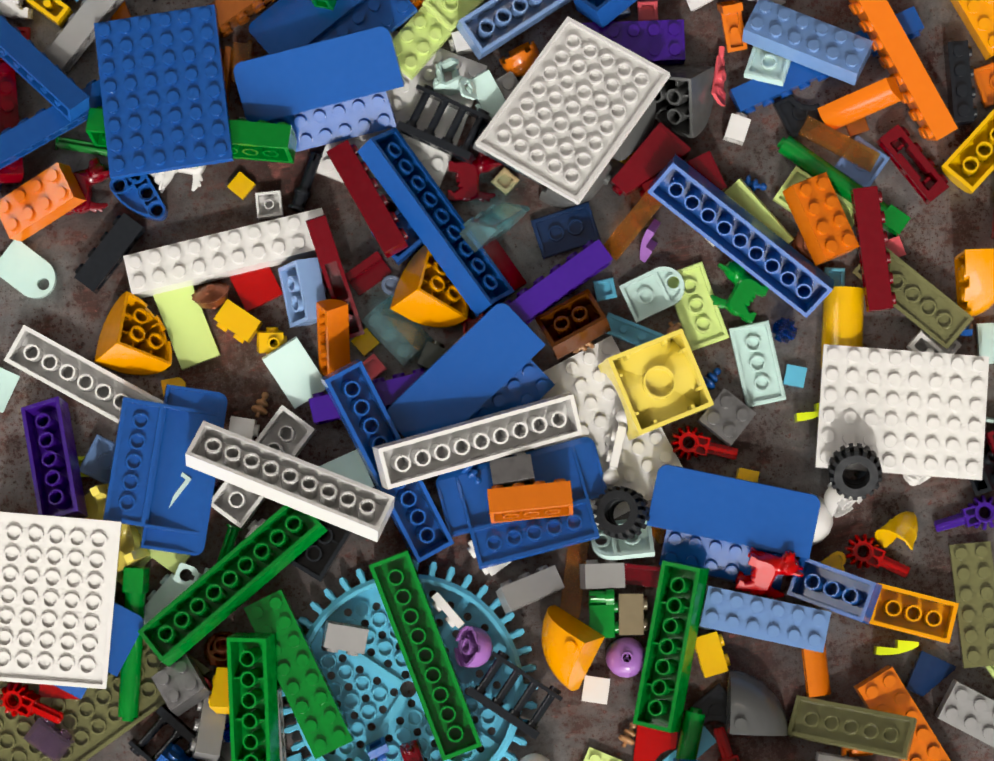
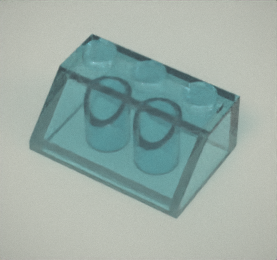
[459,202,530,252]
[361,295,433,367]

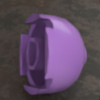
[454,626,493,668]
[605,637,646,678]

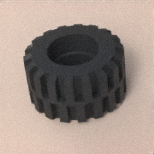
[828,443,882,500]
[593,486,650,540]

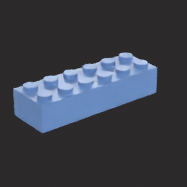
[456,0,572,60]
[742,0,873,86]
[700,586,831,653]

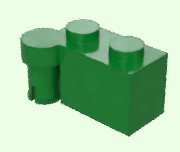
[588,588,619,638]

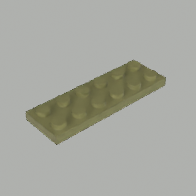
[852,246,974,350]
[948,541,994,668]
[788,695,917,760]

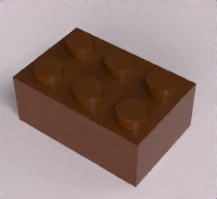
[535,289,611,360]

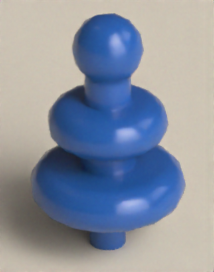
[744,175,767,191]
[703,368,721,390]
[461,465,482,484]

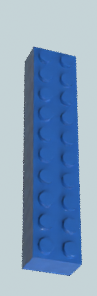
[357,127,515,316]
[647,154,835,318]
[320,359,454,563]

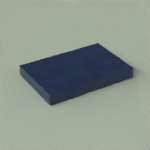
[531,202,601,260]

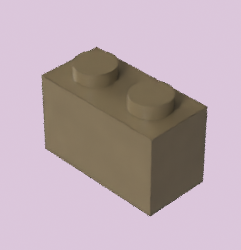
[618,593,648,635]

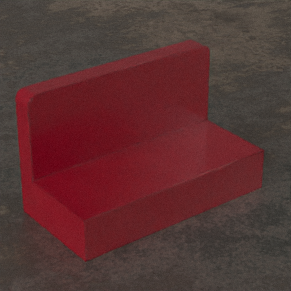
[345,251,392,296]
[624,563,661,588]

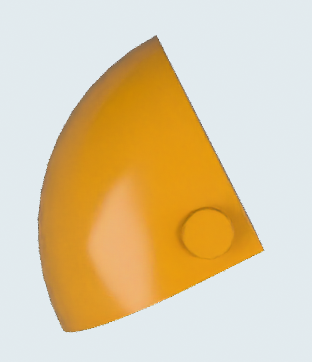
[390,245,469,327]
[954,249,994,316]
[94,291,172,375]
[541,605,605,691]

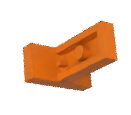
[716,0,748,53]

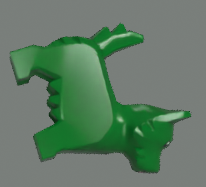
[710,261,769,324]

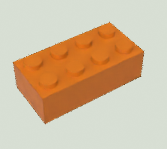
[0,162,86,241]
[783,172,860,266]
[487,479,573,524]

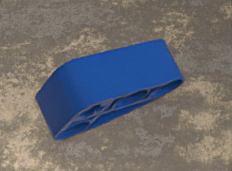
[109,174,168,221]

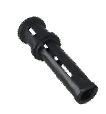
[288,152,322,213]

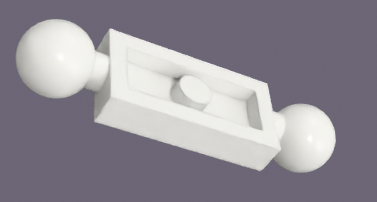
[603,409,628,485]

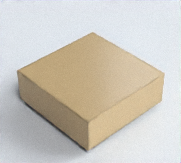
[491,167,520,196]

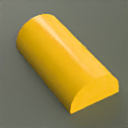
[941,109,994,194]
[821,286,864,369]

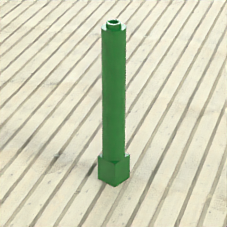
[777,135,911,237]
[118,566,150,722]
[676,707,706,760]

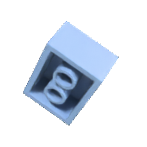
[278,257,326,328]

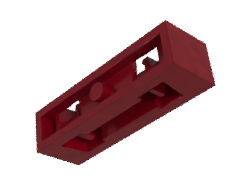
[876,124,949,205]

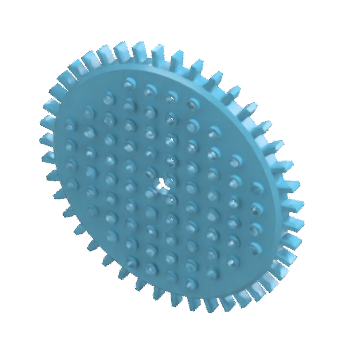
[282,559,538,761]

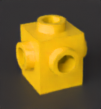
[257,327,287,355]

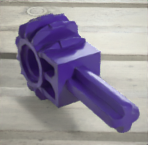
[934,495,994,532]

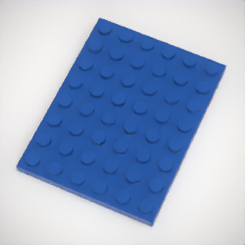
[94,4,234,180]

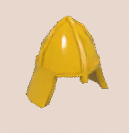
[875,511,918,550]

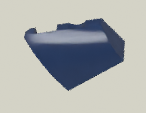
[904,651,956,697]

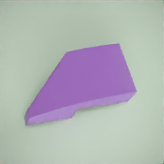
[640,219,661,263]

